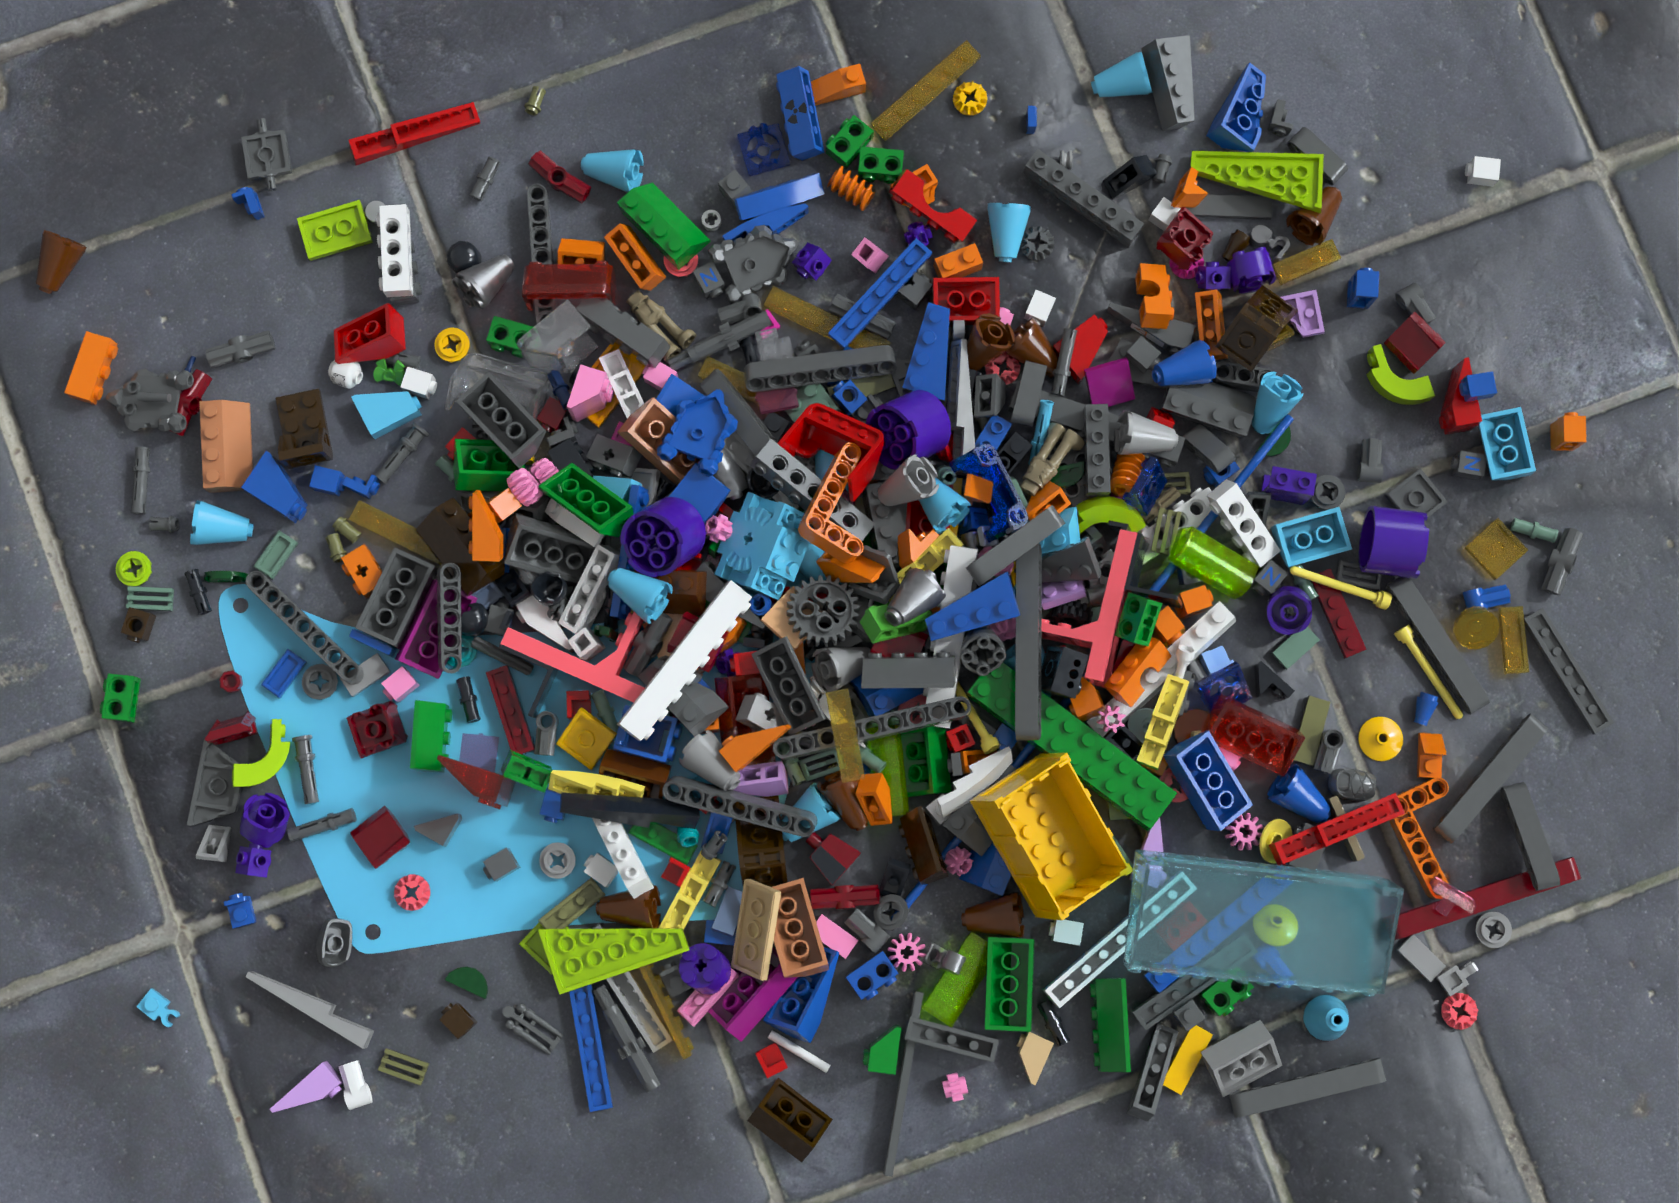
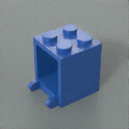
[613,705,683,765]

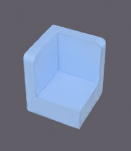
[1199,646,1235,676]

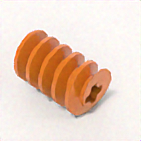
[827,166,875,211]
[1110,453,1145,499]

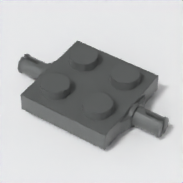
[241,118,292,191]

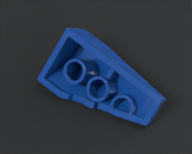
[1206,63,1266,152]
[851,674,924,717]

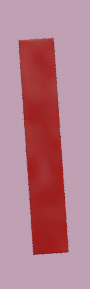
[348,102,480,165]
[1269,793,1405,866]

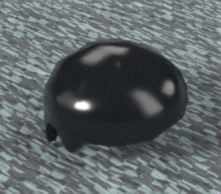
[446,241,481,273]
[746,468,780,498]
[530,571,568,606]
[461,603,488,636]

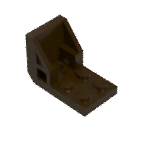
[1215,285,1298,372]
[275,388,333,469]
[735,795,788,887]

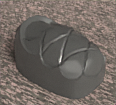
[1328,768,1376,801]
[316,918,352,968]

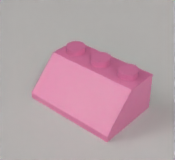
[567,365,614,422]

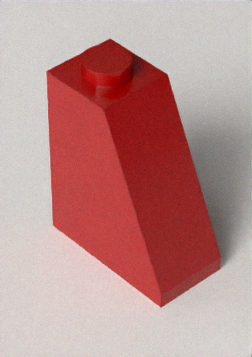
[1052,314,1108,384]

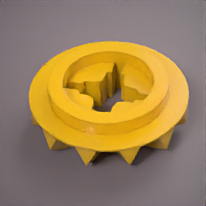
[953,81,987,115]
[435,328,470,363]

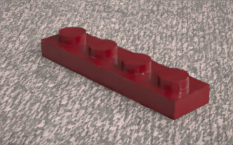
[1311,568,1366,659]
[486,665,535,755]

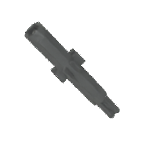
[667,311,772,370]
[593,985,661,1093]

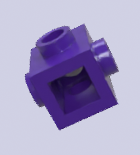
[792,242,832,280]
[1195,261,1231,291]
[235,843,271,878]

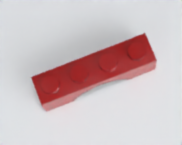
[889,169,977,243]

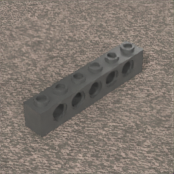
[1023,149,1144,248]
[749,439,875,541]

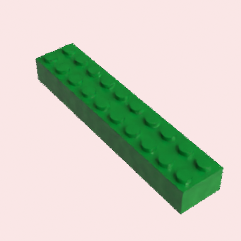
[966,663,1177,831]

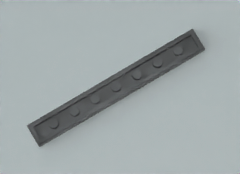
[883,991,924,1177]

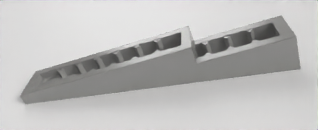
[947,339,977,476]
[592,923,673,1053]
[246,971,374,1049]

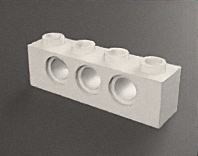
[376,204,413,297]
[1206,479,1281,567]
[558,544,620,634]
[592,818,654,899]

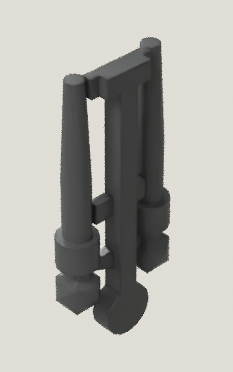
[503,1003,563,1055]

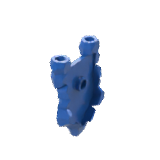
[657,389,738,477]

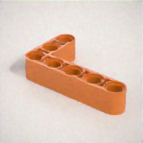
[798,443,864,563]
[1389,778,1450,899]

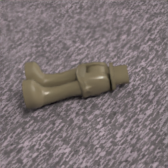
[626,290,697,362]
[1020,423,1085,496]

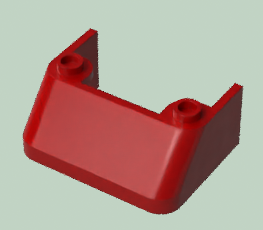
[777,403,884,502]

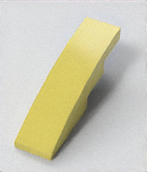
[889,528,964,602]
[1136,674,1189,770]
[548,770,645,797]
[659,850,722,930]

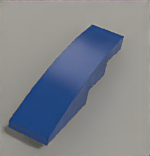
[734,173,824,220]
[722,203,809,241]

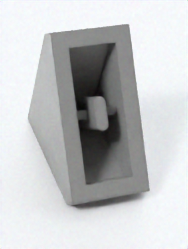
[196,825,231,862]

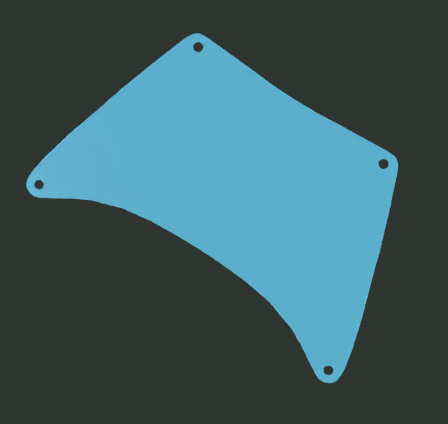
[218,571,820,954]

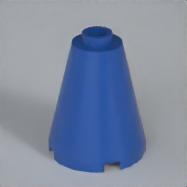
[1152,340,1217,386]
[1267,764,1331,823]

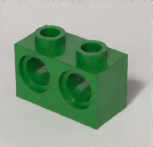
[826,115,874,169]
[858,146,904,184]
[486,316,538,358]
[1114,592,1162,646]
[100,674,141,723]
[501,750,552,792]
[1198,967,1254,1017]

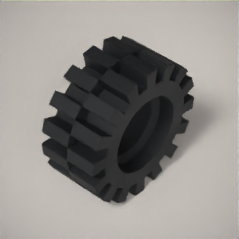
[1050,600,1093,629]

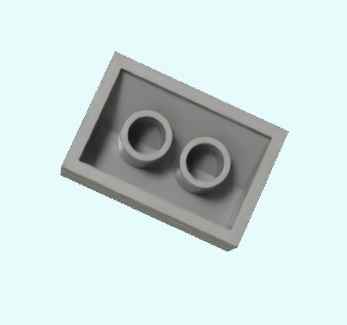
[1201,1020,1282,1097]

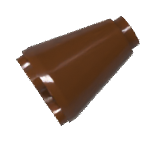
[1005,318,1058,379]

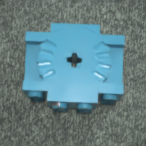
[714,492,810,600]

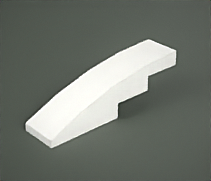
[599,349,644,419]
[937,746,1013,817]

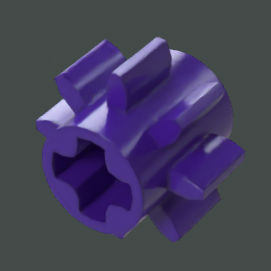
[904,221,933,246]
[716,648,739,678]

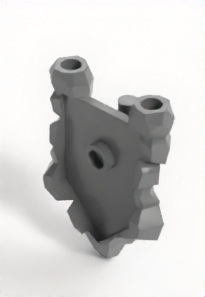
[708,225,799,304]
[106,368,194,433]

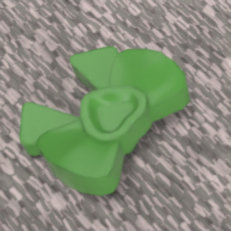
[373,359,405,386]

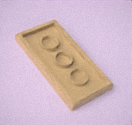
[731,879,781,981]

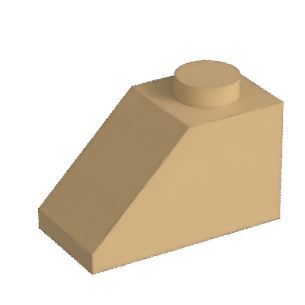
[1016,1032,1054,1085]

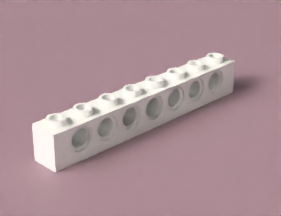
[1074,487,1212,604]

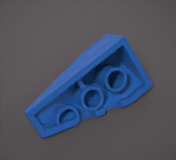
[763,947,839,1043]

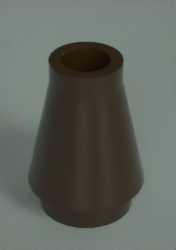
[1221,229,1251,262]

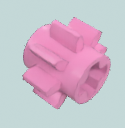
[705,514,733,543]
[1097,705,1126,733]
[944,846,973,876]
[942,1072,968,1102]

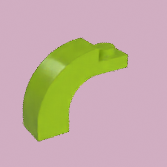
[1366,344,1435,405]
[1076,496,1146,533]
[232,719,290,787]

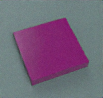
[1084,357,1135,407]

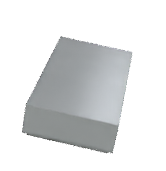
[340,653,390,697]
[1396,934,1446,982]

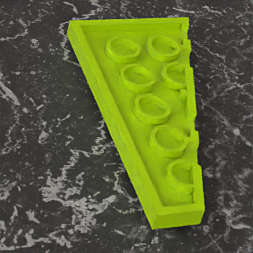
[1191,151,1324,213]
[538,928,689,995]

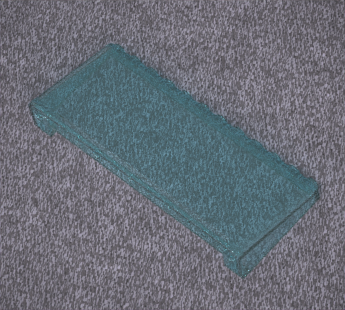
[1124,850,1404,996]

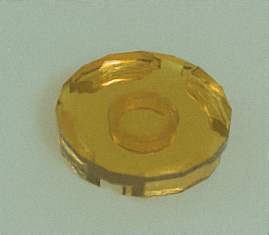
[1453,606,1500,649]

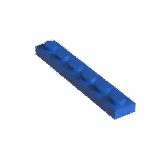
[828,238,933,349]
[610,485,649,621]
[569,984,613,1112]

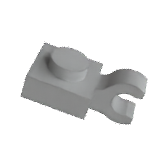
[1436,961,1479,997]

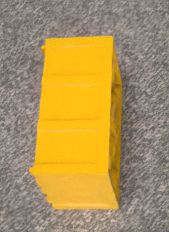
[970,753,1133,920]

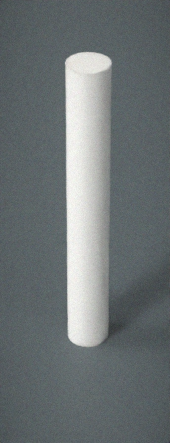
[768,1030,831,1073]

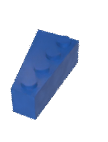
[902,302,950,401]
[925,571,1020,641]

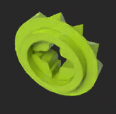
[116,551,152,586]

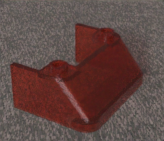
[522,261,616,310]

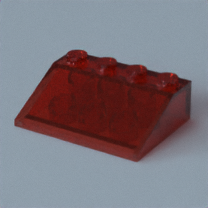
[437,755,516,809]

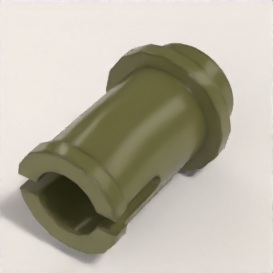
[524,86,546,116]
[332,517,362,544]
[325,533,347,563]

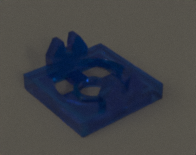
[737,123,790,177]
[1123,456,1167,517]
[1197,661,1253,719]

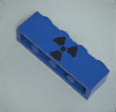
[776,66,824,160]

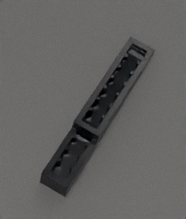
[560,792,700,829]

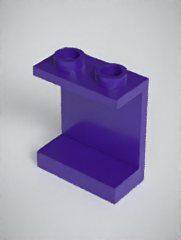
[1261,466,1317,505]

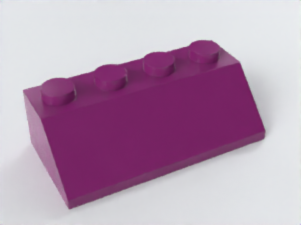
[395,579,478,679]
[708,947,798,1042]

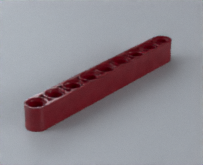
[1385,857,1581,940]

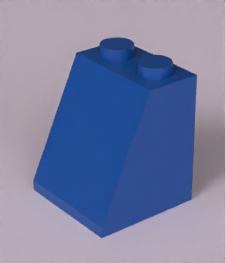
[656,374,704,417]
[241,451,308,523]

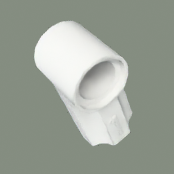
[338,1060,372,1110]

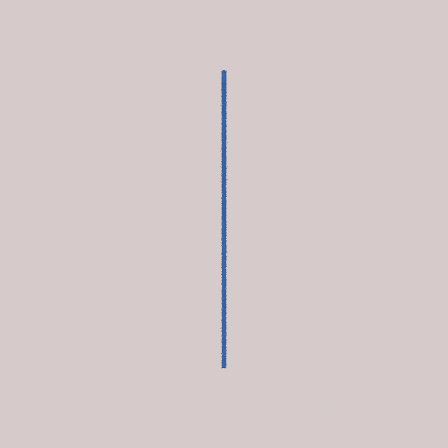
[891,414,1294,920]

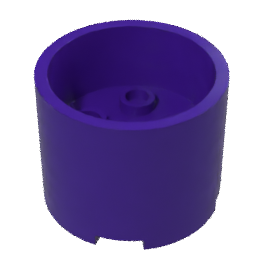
[866,390,951,470]
[620,497,706,577]
[1358,506,1429,579]

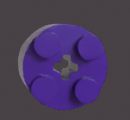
[1227,247,1276,294]
[1267,586,1312,635]
[240,793,290,848]
[679,943,731,995]

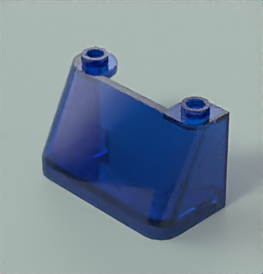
[949,444,1028,543]

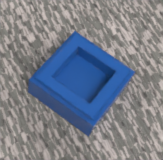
[1026,106,1037,134]

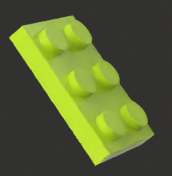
[297,200,373,261]

